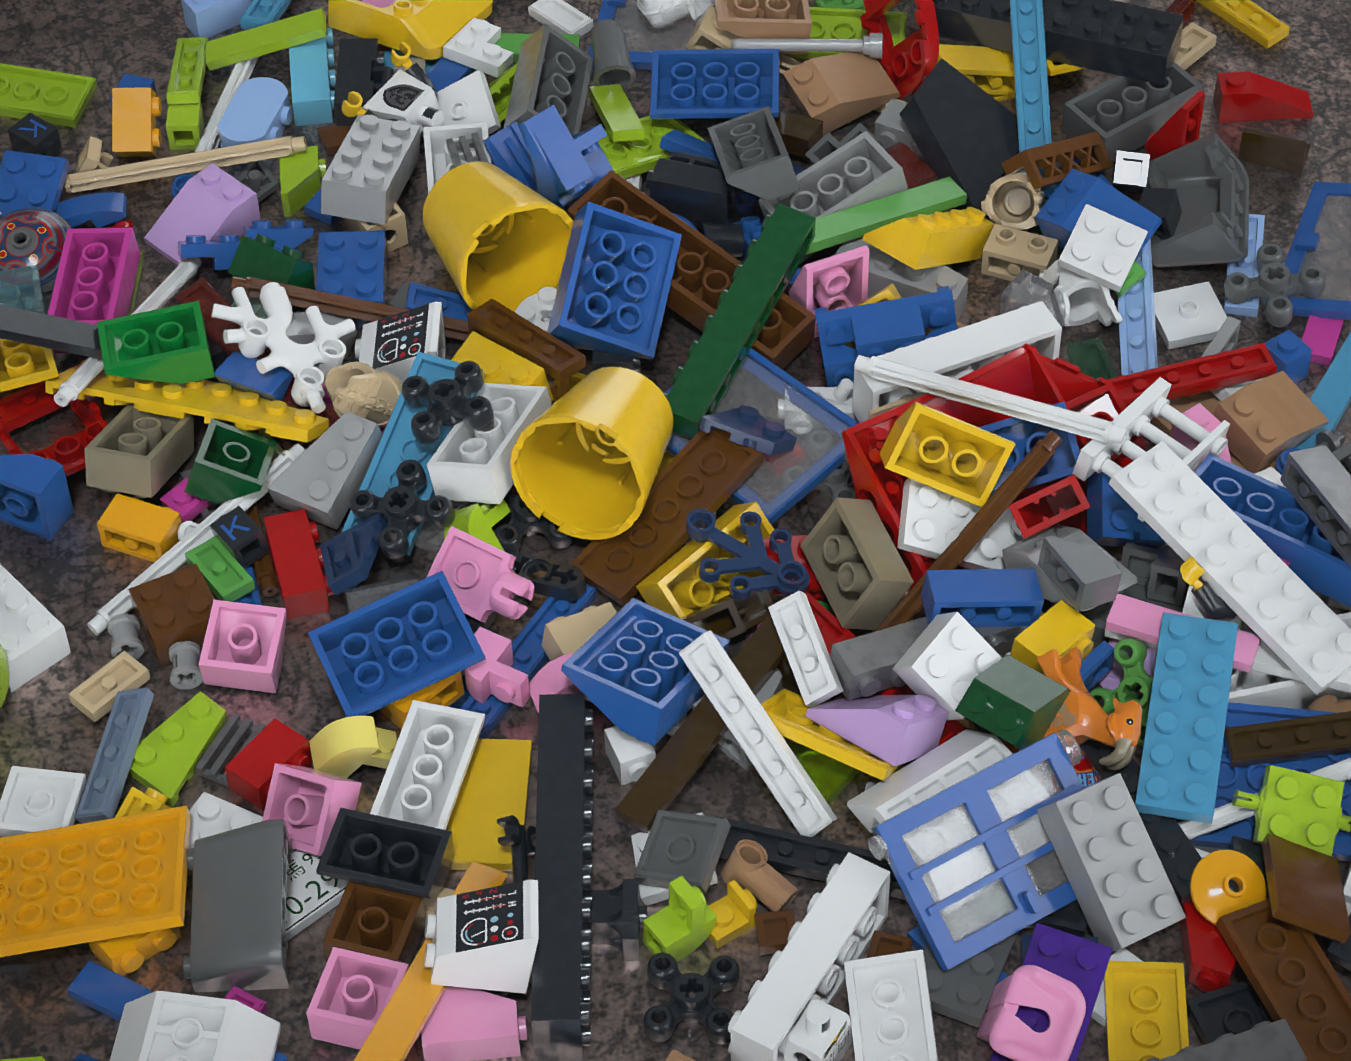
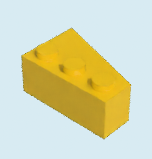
[913,44,1016,101]
[451,331,553,402]

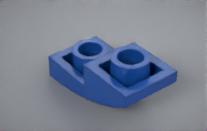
[57,192,127,228]

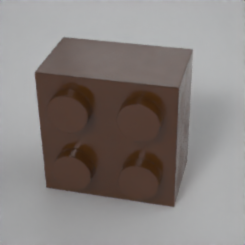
[128,564,215,667]
[322,881,426,966]

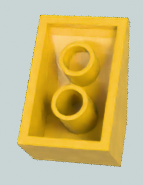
[0,338,59,392]

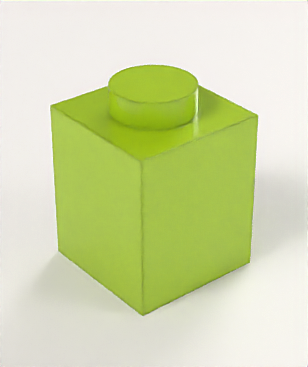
[166,100,204,150]

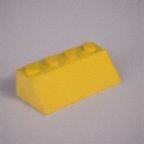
[862,207,995,270]
[636,501,774,618]

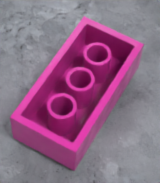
[47,227,141,354]

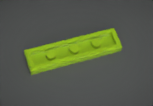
[206,8,326,70]
[166,37,209,105]
[589,84,645,143]

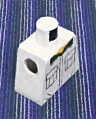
[783,999,853,1061]

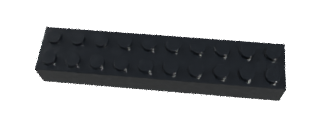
[531,694,595,1061]

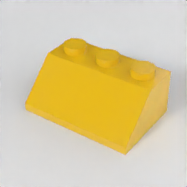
[880,402,1015,507]

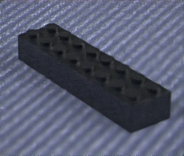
[920,0,1184,85]

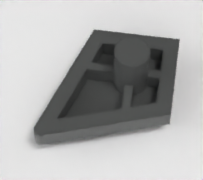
[237,160,279,203]

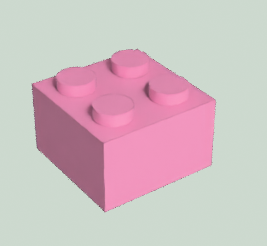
[306,947,409,1050]

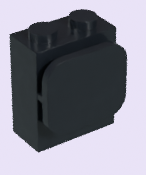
[646,152,735,228]

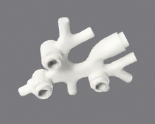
[211,282,355,413]

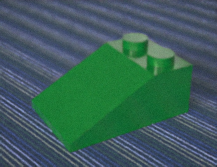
[97,301,215,384]

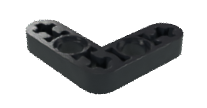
[464,550,587,634]

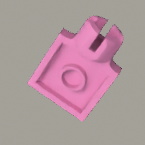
[426,526,534,623]

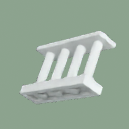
[1072,377,1230,522]

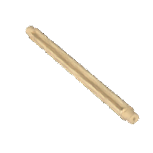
[61,136,307,194]

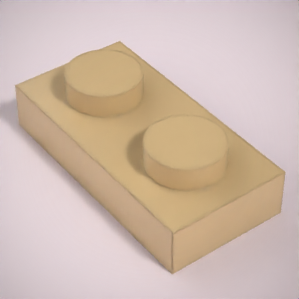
[1174,22,1217,70]
[69,651,151,722]

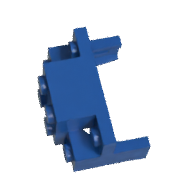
[483,105,614,211]
[814,286,958,387]

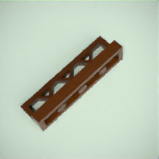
[1001,131,1114,190]
[467,299,586,400]

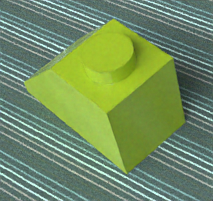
[279,146,327,217]

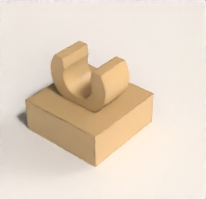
[76,136,113,173]

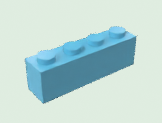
[289,28,336,126]

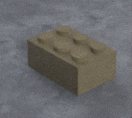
[85,403,194,498]
[800,497,914,630]

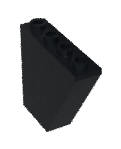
[900,58,1019,211]

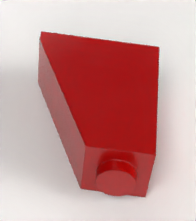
[1009,474,1090,539]
[1178,898,1238,992]

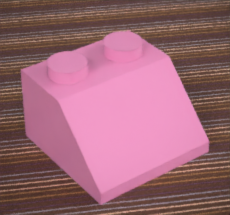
[199,600,286,693]
[262,763,362,856]

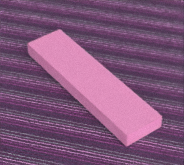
[1105,593,1261,673]

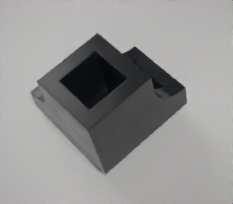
[591,879,647,961]

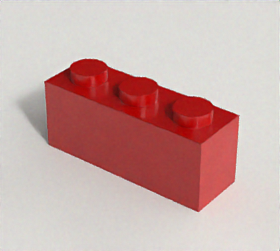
[263,509,334,620]

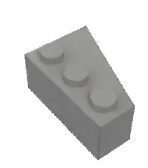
[266,411,383,530]

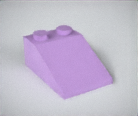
[144,163,261,265]
[805,695,949,766]

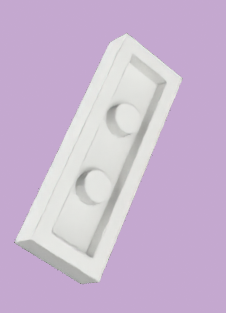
[768,591,843,708]

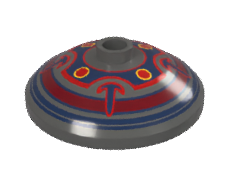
[0,207,71,298]

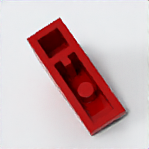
[1213,71,1314,123]
[1145,90,1205,161]

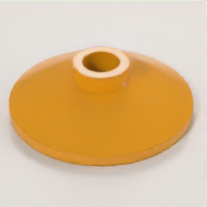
[1190,850,1267,925]

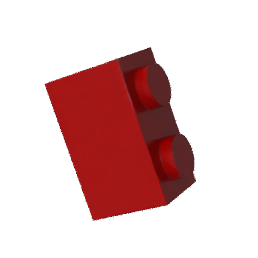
[224,718,312,811]

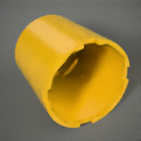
[423,161,574,312]
[510,367,673,540]

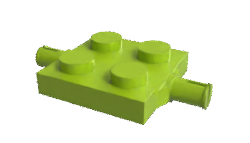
[1232,765,1351,856]

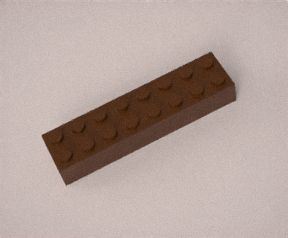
[567,170,816,370]

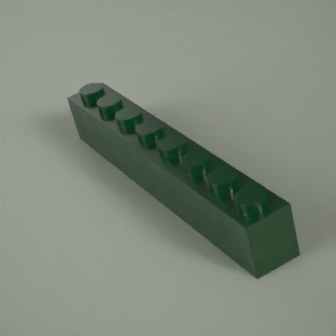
[663,203,816,439]

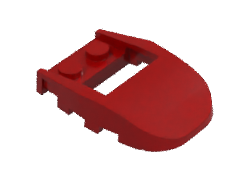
[860,0,939,99]
[0,372,108,477]

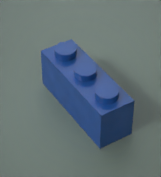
[921,568,1044,627]

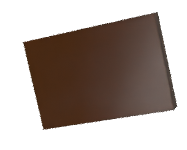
[1262,833,1351,943]

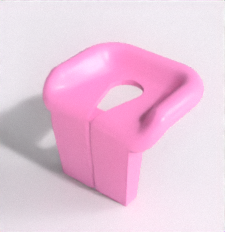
[976,965,1086,1061]

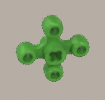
[1089,638,1153,747]

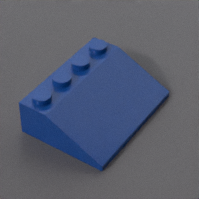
[650,49,780,119]
[547,202,682,360]
[308,571,486,717]
[561,598,730,746]

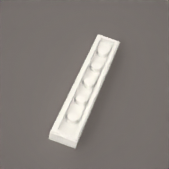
[679,630,838,837]

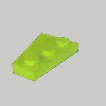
[128,691,228,808]

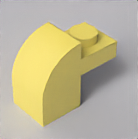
[309,716,397,779]

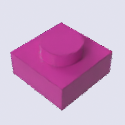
[160,477,212,523]

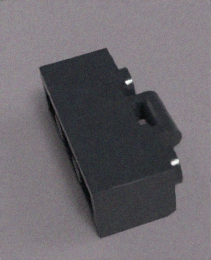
[334,38,394,126]

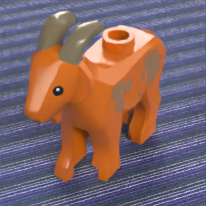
[1002,647,1143,771]

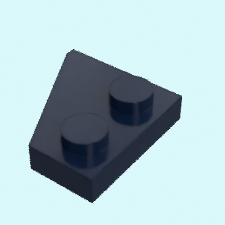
[699,405,797,456]
[320,514,387,596]

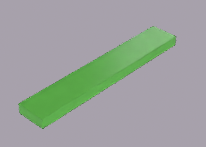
[805,177,967,255]

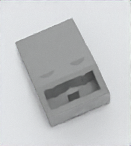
[1002,524,1138,611]

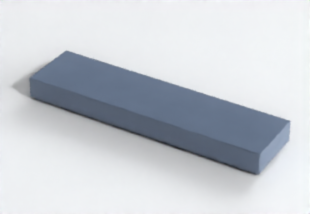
[75,687,154,824]

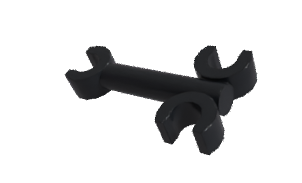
[497,815,536,883]

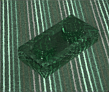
[1067,337,1118,379]

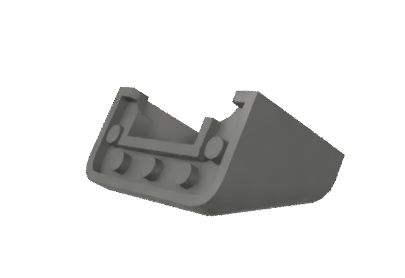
[1146,132,1249,268]
[183,819,292,993]

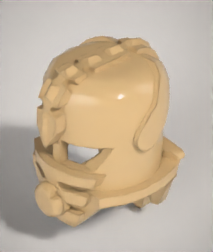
[981,173,1046,230]
[323,361,403,428]

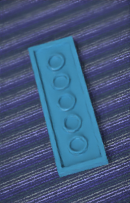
[342,352,484,556]
[1135,612,1238,824]

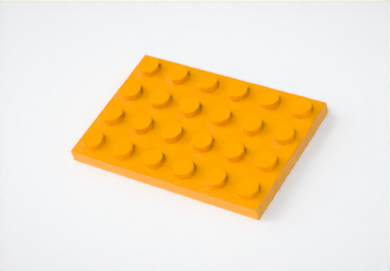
[0,806,191,957]

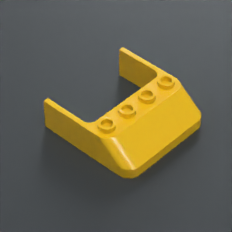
[328,0,493,60]

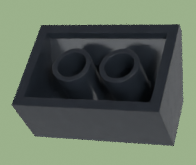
[316,808,454,899]

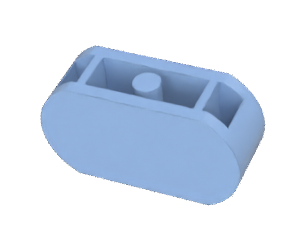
[217,77,294,165]

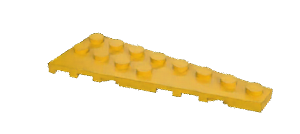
[45,359,329,443]

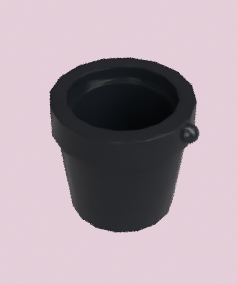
[697,222,744,258]

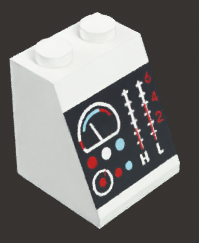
[355,302,446,383]
[424,880,539,994]

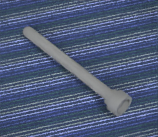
[731,33,883,58]

